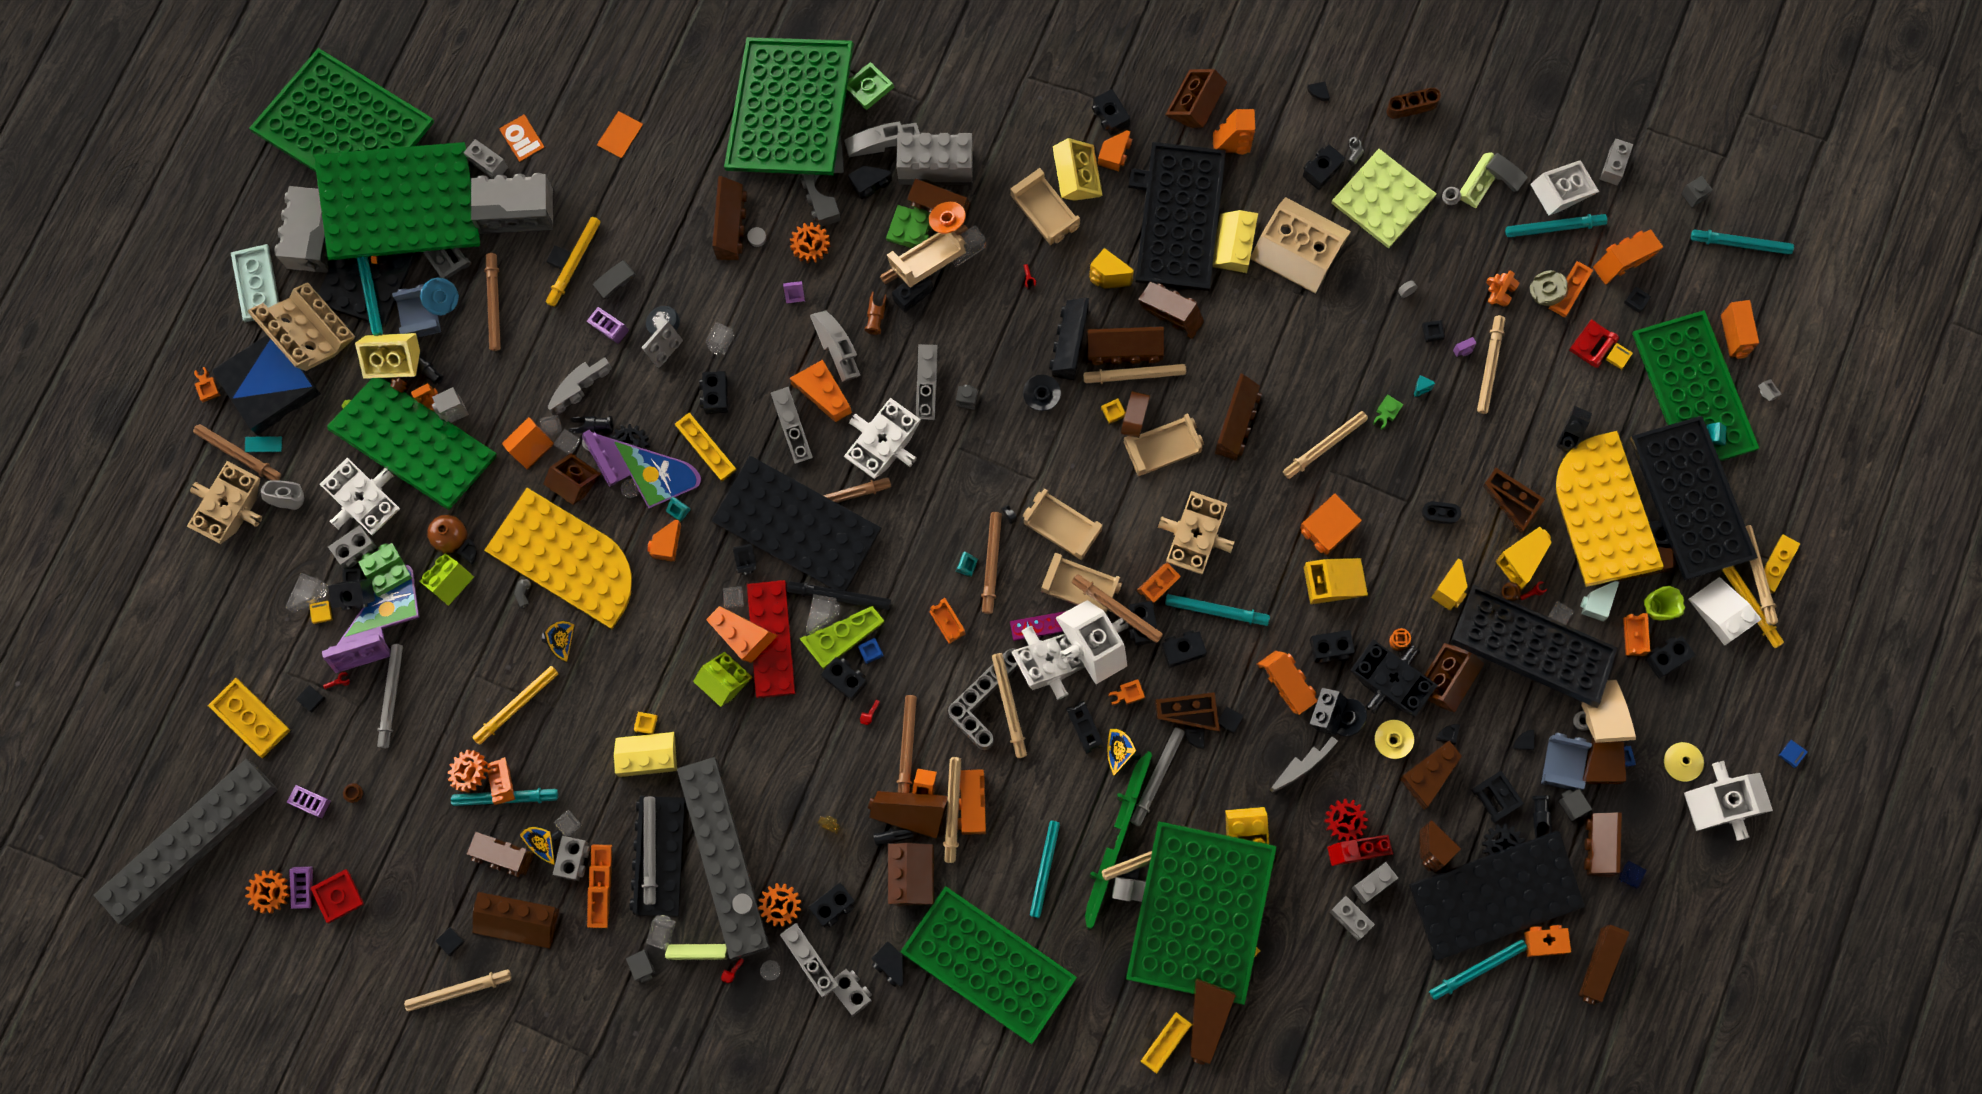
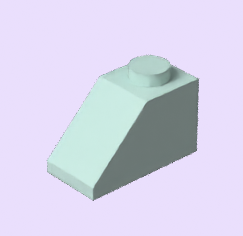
[1580,581,1619,622]

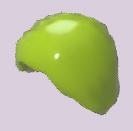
[1644,586,1685,621]

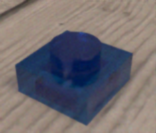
[1619,861,1647,889]

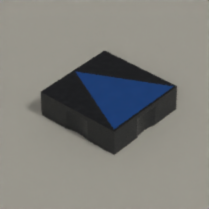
[212,335,321,435]

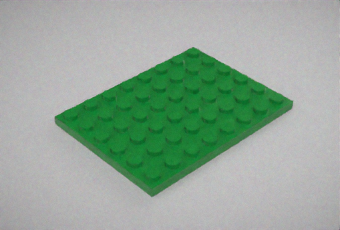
[724,37,854,175]
[249,48,434,172]
[314,142,480,260]
[1126,821,1277,1005]

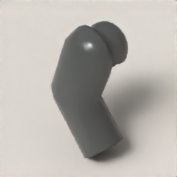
[1347,137,1364,166]
[514,579,531,608]

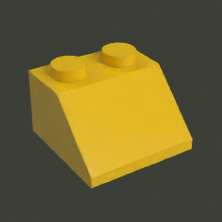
[1089,248,1134,289]
[1431,558,1468,611]

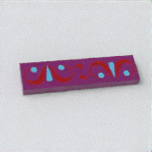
[1010,611,1067,641]

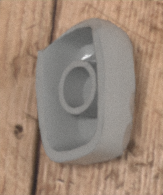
[261,480,304,510]

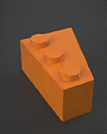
[1213,109,1255,155]
[1593,229,1663,285]
[1257,651,1318,715]
[958,770,986,835]

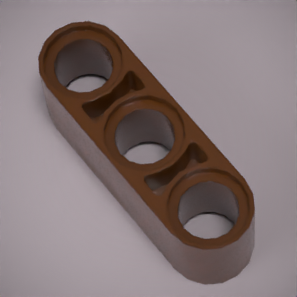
[1386,88,1441,119]
[1121,391,1150,438]

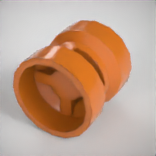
[1389,628,1411,651]

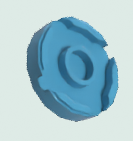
[420,277,459,315]

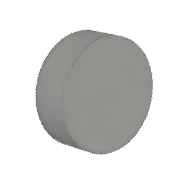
[747,227,767,247]
[1398,281,1417,298]
[732,894,753,914]

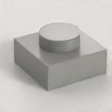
[1758,379,1782,401]

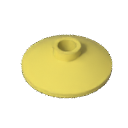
[1374,720,1414,759]
[1664,742,1704,782]

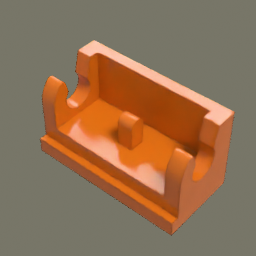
[1136,563,1181,603]
[929,598,965,644]
[1623,613,1650,656]
[487,757,515,805]

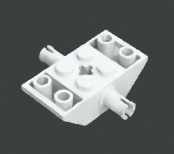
[844,398,921,479]
[320,458,400,536]
[1056,600,1128,684]
[1012,626,1085,700]
[1684,761,1773,841]

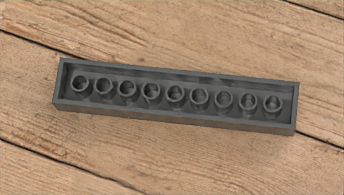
[677,757,771,961]
[94,759,278,926]

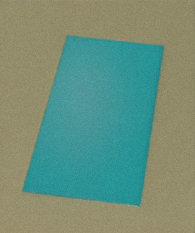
[245,436,282,452]

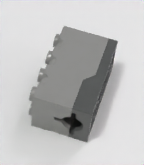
[897,133,973,185]
[471,173,553,234]
[275,186,333,273]

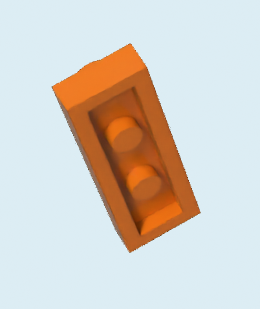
[1549,261,1593,317]

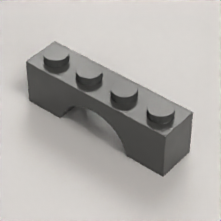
[800,174,841,227]

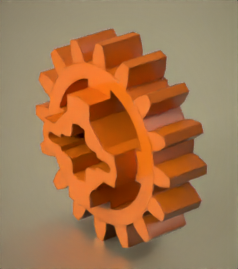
[790,222,830,263]
[448,750,488,793]
[245,870,290,914]
[758,883,802,927]

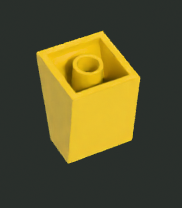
[1496,527,1552,590]

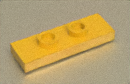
[1764,534,1800,594]
[1140,1012,1192,1074]

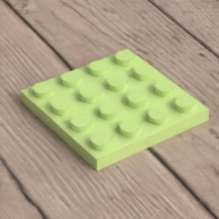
[1331,149,1437,249]

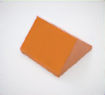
[502,417,555,470]

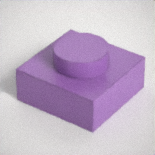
[783,281,805,303]
[1453,337,1476,357]

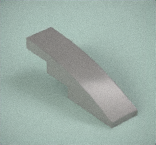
[1270,737,1338,792]

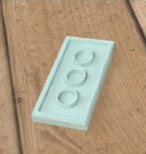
[231,244,279,322]

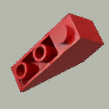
[1327,835,1393,866]

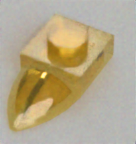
[818,815,840,834]

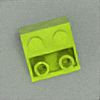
[419,553,474,606]
[693,652,752,707]

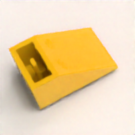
[1304,558,1368,604]
[1225,807,1269,844]

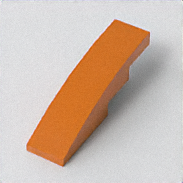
[587,844,612,928]

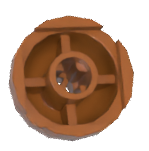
[427,515,467,554]

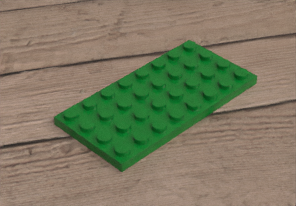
[1632,310,1759,461]
[327,378,497,510]
[900,886,1077,1045]

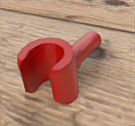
[1023,264,1036,289]
[1520,581,1547,601]
[323,672,350,689]
[860,700,880,725]
[721,958,744,983]

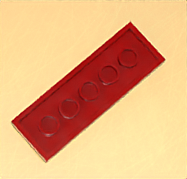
[747,580,795,698]

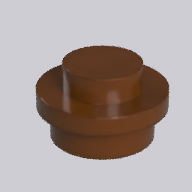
[390,377,409,393]
[1502,582,1521,601]
[343,783,363,803]

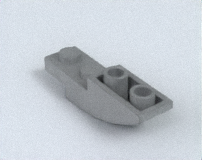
[844,121,920,157]
[810,311,860,382]
[916,344,938,420]
[548,357,612,416]
[771,387,813,464]
[780,923,839,998]

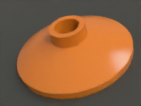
[929,202,966,234]

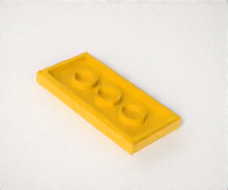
[208,678,290,758]

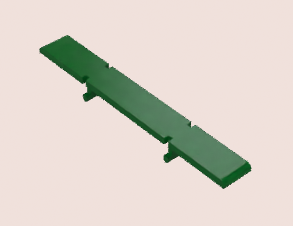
[1085,751,1152,930]

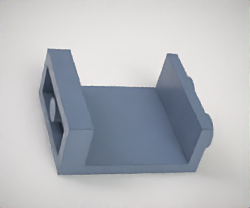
[392,284,441,338]
[1541,733,1592,791]

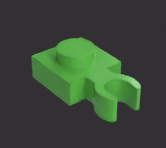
[1373,394,1404,430]

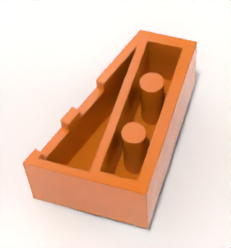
[790,360,852,422]
[706,606,777,663]

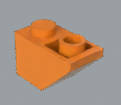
[1098,130,1132,171]

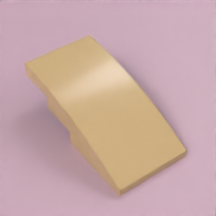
[1581,680,1636,743]

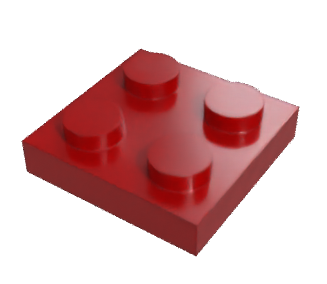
[310,869,365,924]

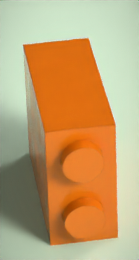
[1721,300,1759,359]
[1300,494,1362,555]

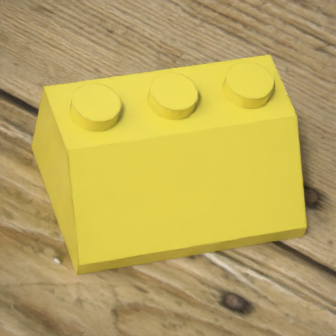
[1053,138,1102,201]
[1212,210,1258,273]
[355,333,420,379]
[614,732,677,777]

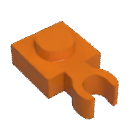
[194,367,220,402]
[1108,679,1145,705]

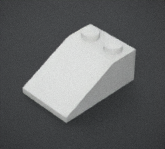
[1530,160,1599,215]
[1688,577,1761,646]

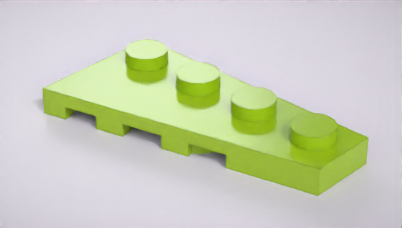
[799,606,885,669]

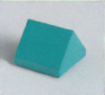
[1414,375,1435,397]
[1707,422,1727,446]
[666,497,691,522]
[955,551,978,577]

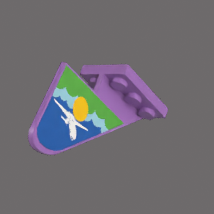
[582,430,701,508]
[322,565,419,673]

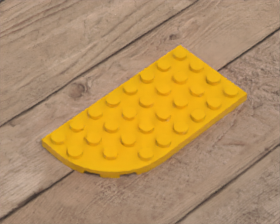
[1556,431,1664,587]
[484,488,632,629]

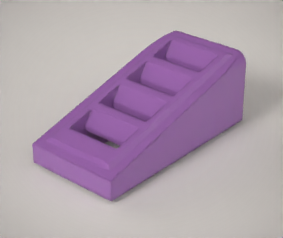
[587,307,629,344]
[287,785,331,819]
[290,867,313,909]

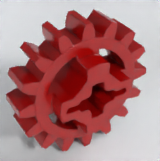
[1324,799,1368,841]

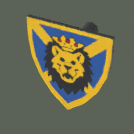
[542,621,574,662]
[1107,729,1141,776]
[520,826,562,865]

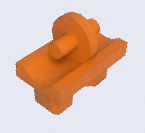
[1486,271,1519,307]

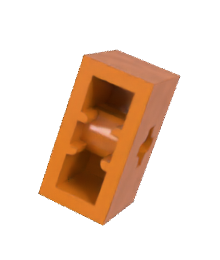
[1524,925,1571,957]

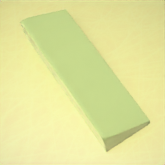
[1460,153,1495,208]
[665,944,728,960]

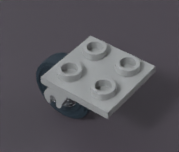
[642,306,683,368]

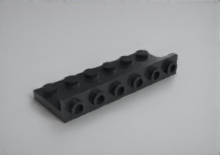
[630,795,686,917]

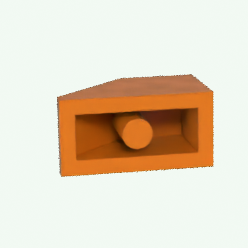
[647,520,681,562]
[912,769,937,795]

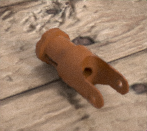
[865,291,887,335]

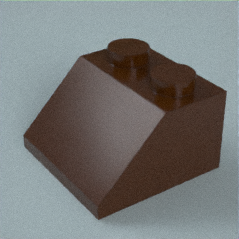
[543,453,601,505]

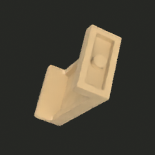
[1010,168,1080,245]
[887,231,966,287]
[1124,414,1204,476]
[1023,489,1103,560]
[1041,553,1122,615]

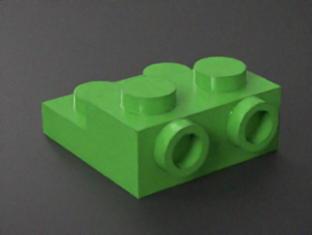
[846,62,894,110]
[886,205,932,248]
[358,543,412,597]

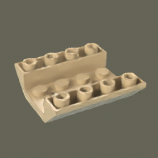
[1250,197,1351,294]
[248,282,355,371]

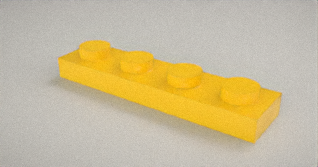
[675,413,737,482]

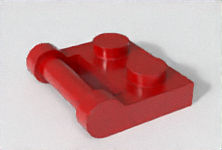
[1569,319,1619,368]

